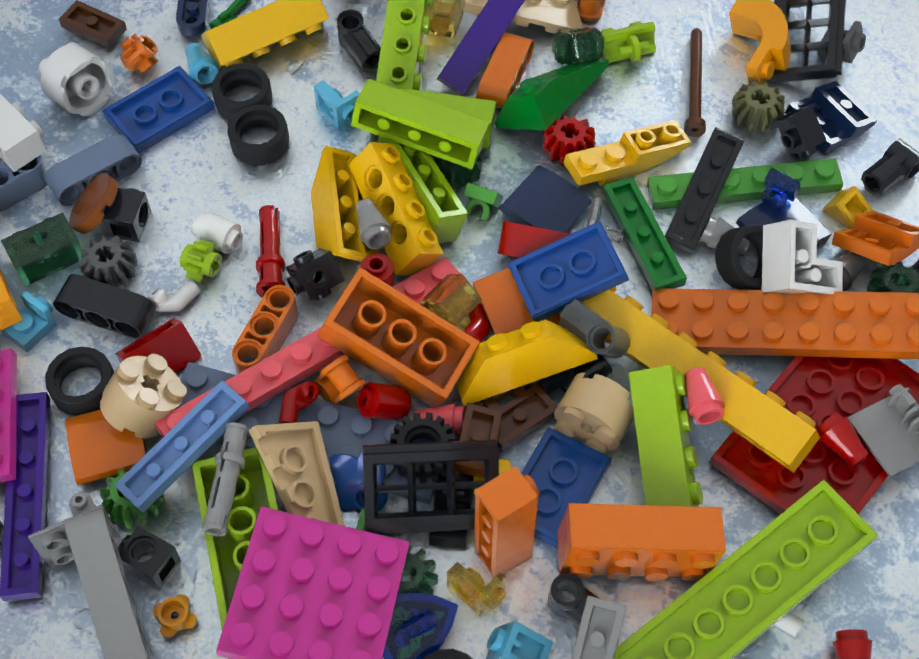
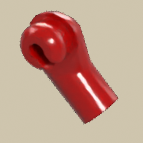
[278,381,319,424]

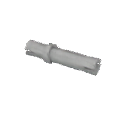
[202,422,250,536]

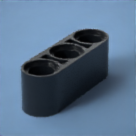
[53,274,156,339]

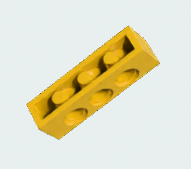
[348,142,444,275]

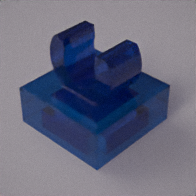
[761,167,801,211]

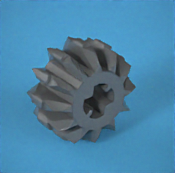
[79,234,138,287]

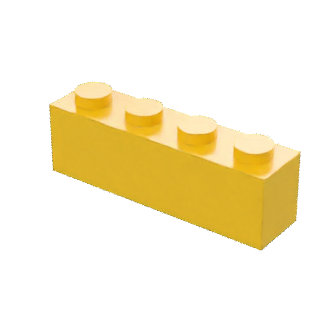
[201,0,329,68]

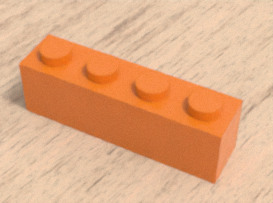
[474,466,540,580]

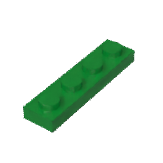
[602,177,687,291]

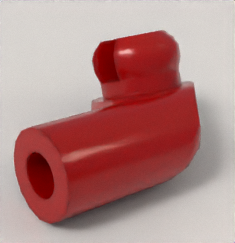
[463,302,490,343]

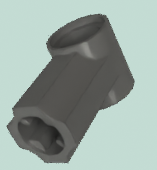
[559,299,630,358]

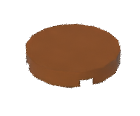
[69,173,118,234]

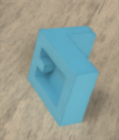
[314,80,360,129]
[1,291,57,353]
[486,621,553,659]

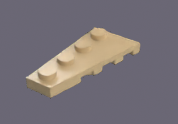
[460,0,584,40]
[249,421,345,526]

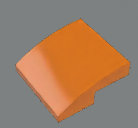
[832,211,919,266]
[473,268,560,335]
[65,409,147,486]

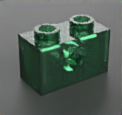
[1,212,82,287]

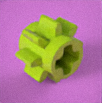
[180,239,222,283]

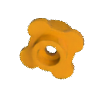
[153,594,197,638]

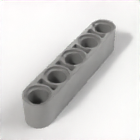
[64,508,151,659]

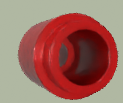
[360,253,395,287]
[357,382,411,421]

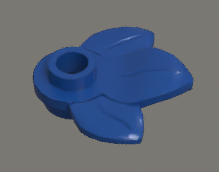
[329,451,388,512]

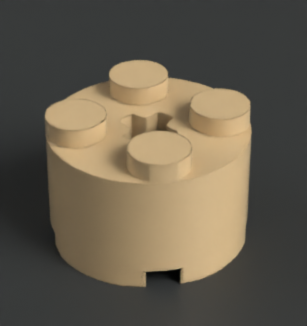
[100,354,187,438]
[554,373,634,454]

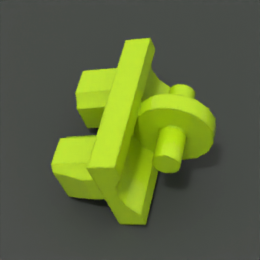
[601,21,656,63]

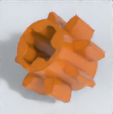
[119,34,158,73]

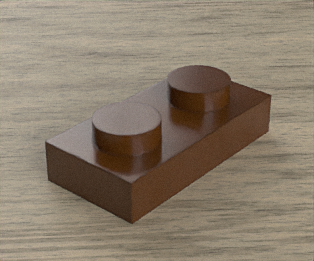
[59,0,127,49]
[454,403,502,479]

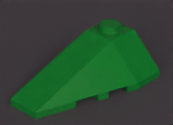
[494,59,610,130]

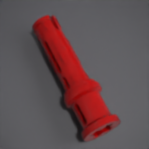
[256,205,286,298]

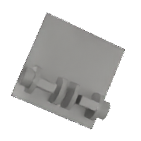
[847,384,919,477]
[28,492,120,567]

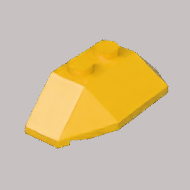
[311,145,384,262]
[456,320,598,406]

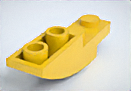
[563,120,691,187]

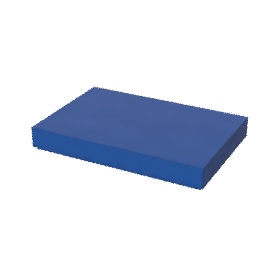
[102,66,215,154]
[507,221,629,322]
[521,427,612,549]

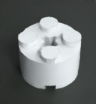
[38,42,115,116]

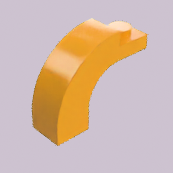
[729,0,791,86]

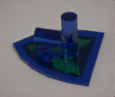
[383,592,458,659]

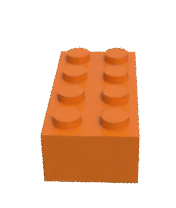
[317,267,479,407]
[557,503,726,582]

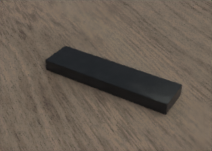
[665,127,745,254]

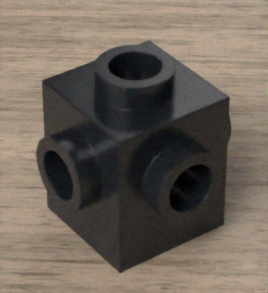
[286,248,345,301]

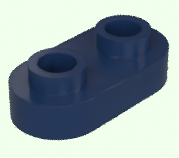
[176,0,210,36]

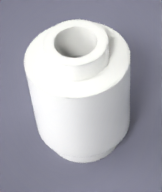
[192,212,243,254]

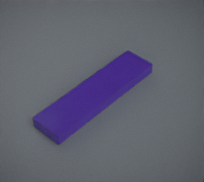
[437,0,525,96]

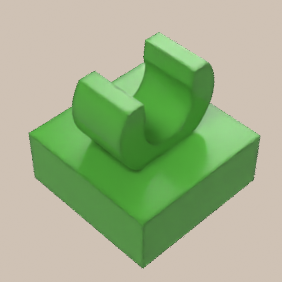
[463,183,503,221]

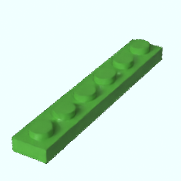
[647,158,844,210]

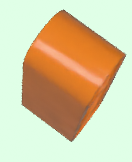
[476,32,534,109]
[232,285,298,374]

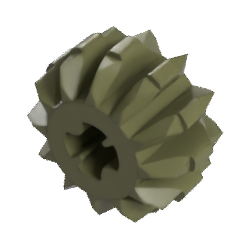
[731,80,785,134]

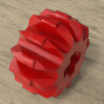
[543,114,596,167]

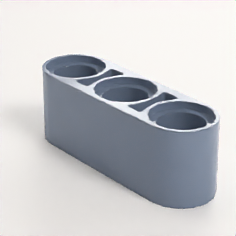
[44,134,142,206]
[0,155,47,212]

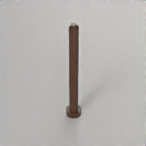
[684,28,706,137]

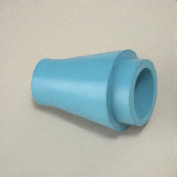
[185,43,219,85]

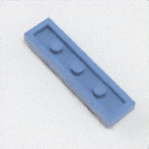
[114,380,250,513]

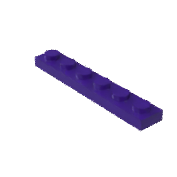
[0,392,50,602]

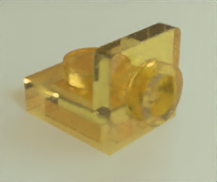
[447,561,507,616]

